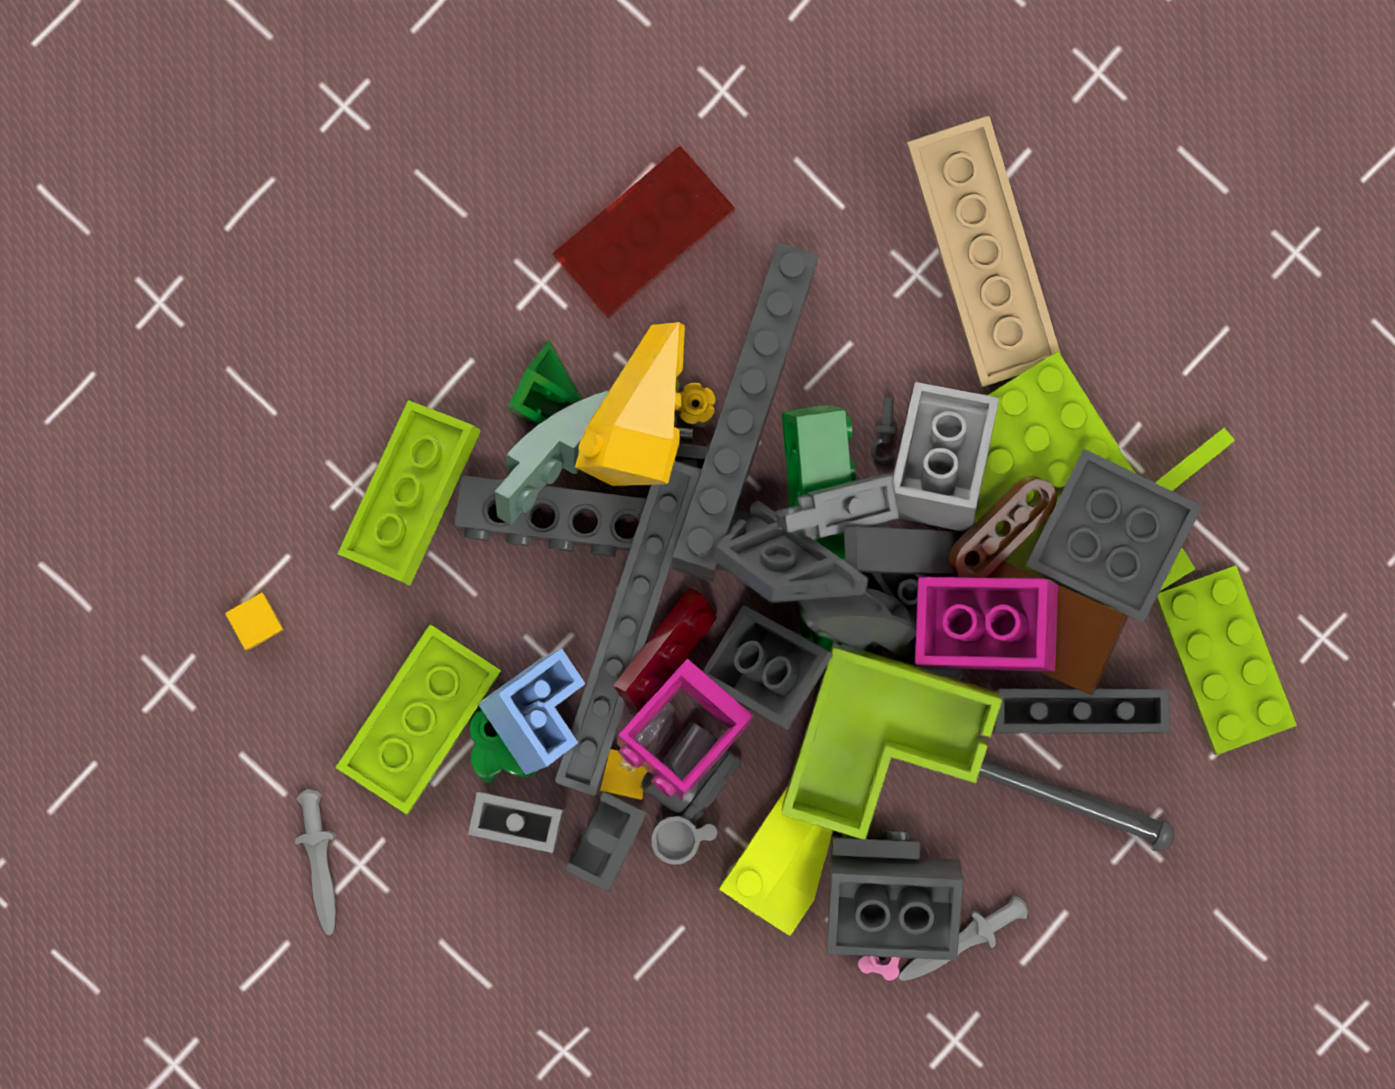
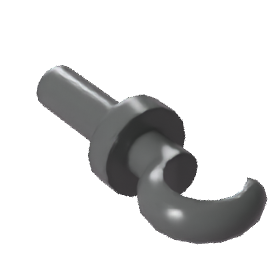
[871,398,897,464]

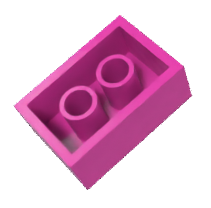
[915,577,1058,671]

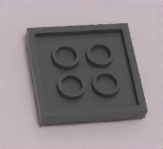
[1026,449,1202,623]

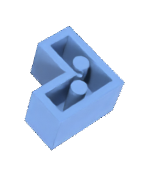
[478,648,585,775]

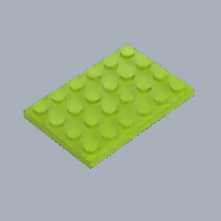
[974,351,1195,613]

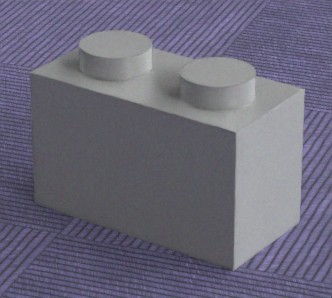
[468,792,565,853]

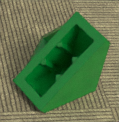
[508,340,582,426]

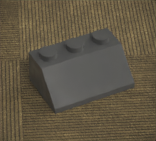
[827,853,963,960]

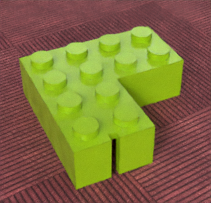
[781,641,1002,840]

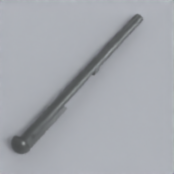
[979,758,1174,851]

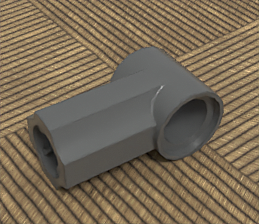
[641,721,718,813]

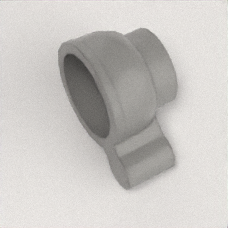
[651,816,717,865]

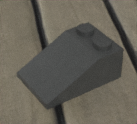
[703,605,833,730]

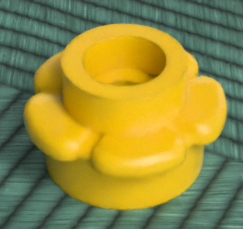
[677,383,716,424]

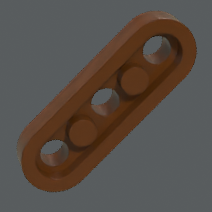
[949,475,1057,578]

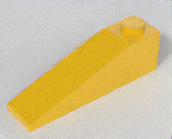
[575,322,685,486]

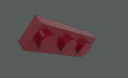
[613,588,717,713]

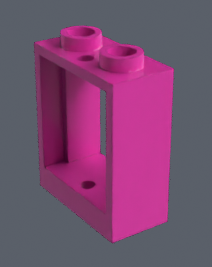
[617,659,753,800]

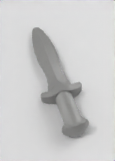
[295,789,336,935]
[899,896,1028,981]

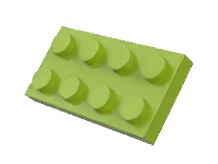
[337,400,481,586]
[1156,565,1297,755]
[335,624,502,815]

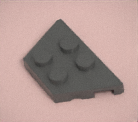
[715,501,867,602]

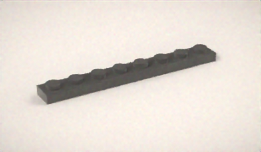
[554,460,702,796]

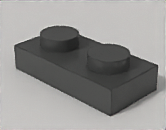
[832,830,920,859]

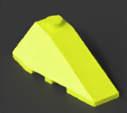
[719,786,833,936]

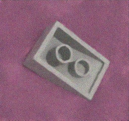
[893,382,999,532]

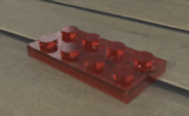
[552,146,735,319]

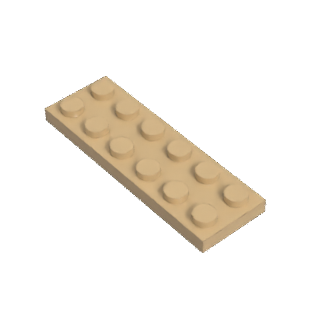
[906,116,1061,387]

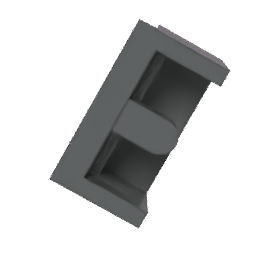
[565,792,647,892]

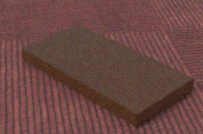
[957,550,1129,696]

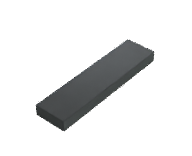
[844,526,967,576]

